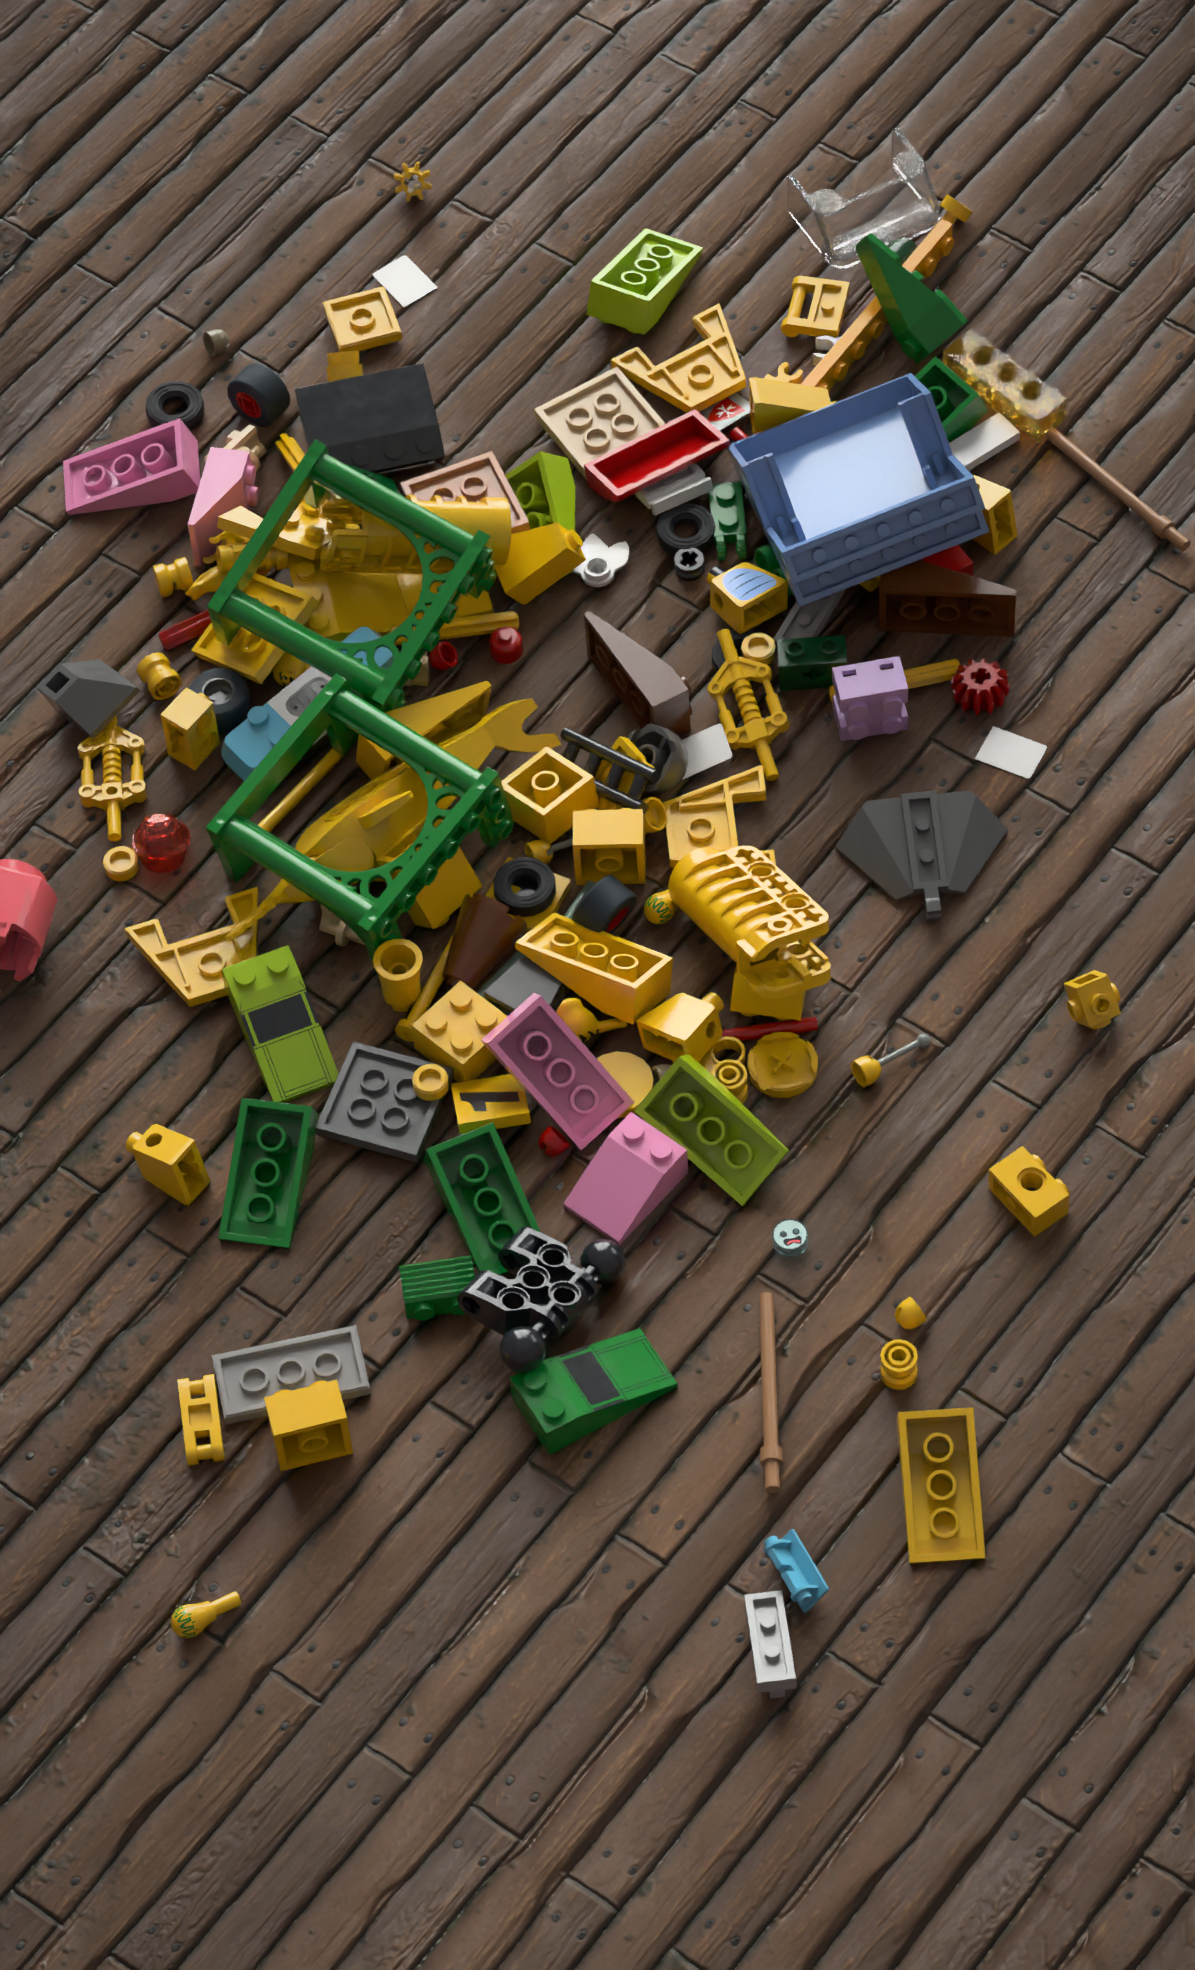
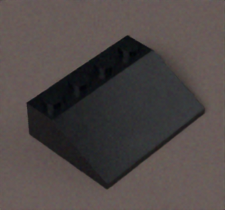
[295,363,445,474]

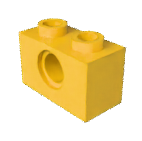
[988,1146,1070,1237]

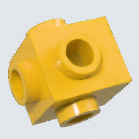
[1063,970,1121,1029]

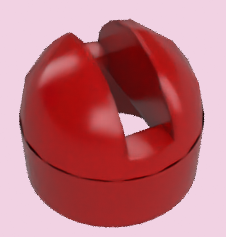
[429,641,458,671]
[538,1125,570,1157]

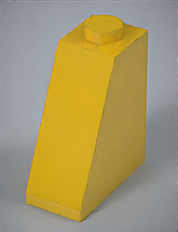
[749,377,836,435]
[494,523,586,605]

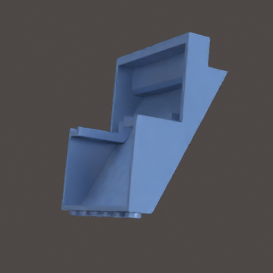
[727,373,989,607]

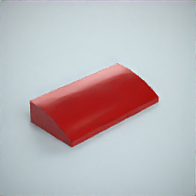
[584,409,730,502]

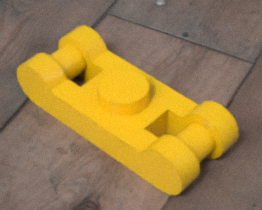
[178,1374,225,1466]

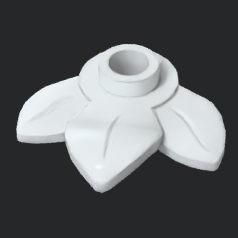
[572,534,629,587]

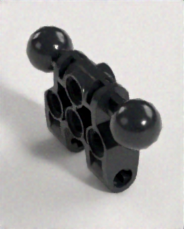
[457,1227,626,1373]

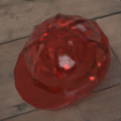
[132,812,191,873]

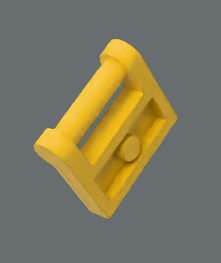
[780,276,850,338]

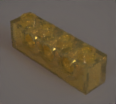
[943,330,1066,442]

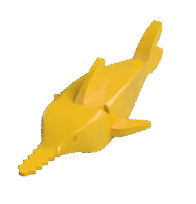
[225,698,562,942]

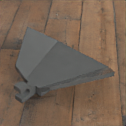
[835,790,1008,921]

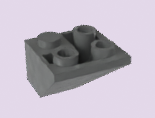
[36,659,140,739]

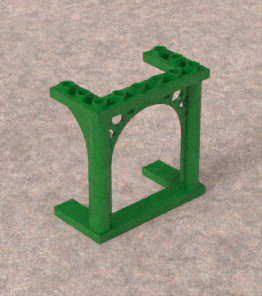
[207,439,497,713]
[206,673,515,971]

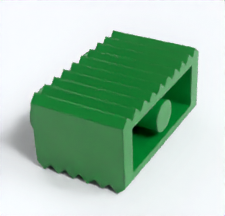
[399,1255,475,1320]

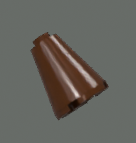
[442,893,527,990]

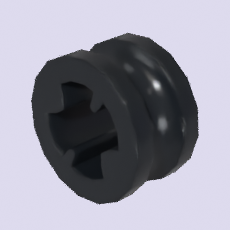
[674,548,704,581]

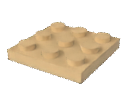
[534,367,665,480]

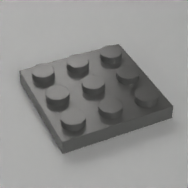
[315,1041,454,1163]

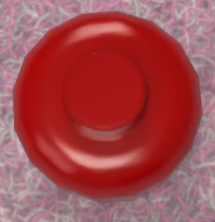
[489,627,523,664]

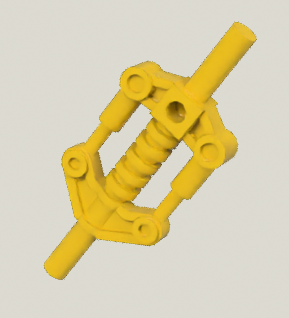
[707,629,790,781]
[78,715,147,842]

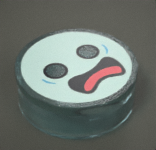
[772,1219,809,1257]

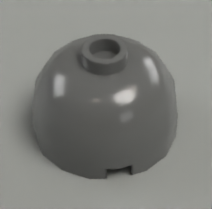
[627,724,688,794]

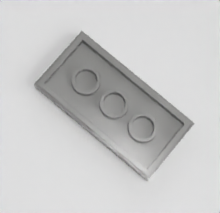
[212,1325,371,1425]

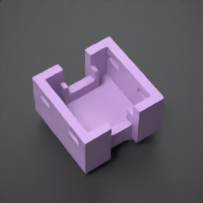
[832,656,908,741]

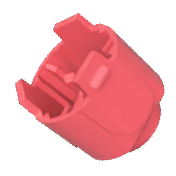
[0,859,57,982]

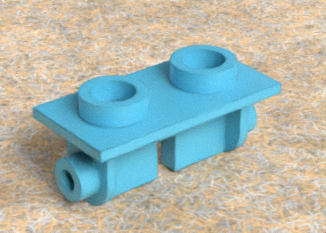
[763,1529,830,1613]

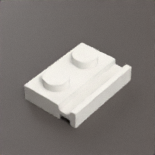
[634,463,713,515]

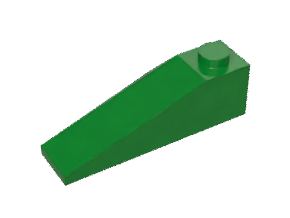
[854,232,968,364]

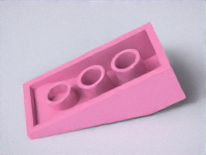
[63,418,201,515]
[481,993,634,1150]

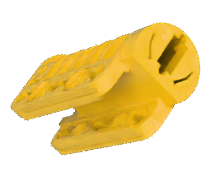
[318,490,511,574]
[668,846,831,1000]

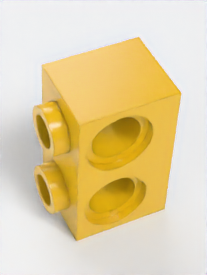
[160,687,220,770]

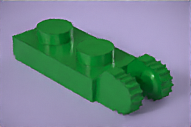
[708,482,747,561]

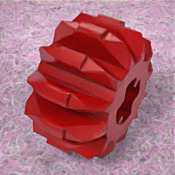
[951,657,1010,715]

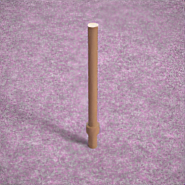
[1045,427,1191,552]
[759,1292,783,1493]

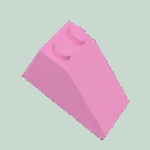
[188,447,259,566]
[563,1112,688,1246]

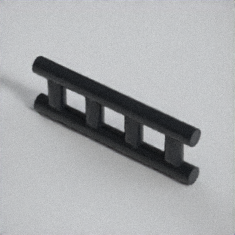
[560,728,661,815]

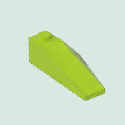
[505,451,575,578]

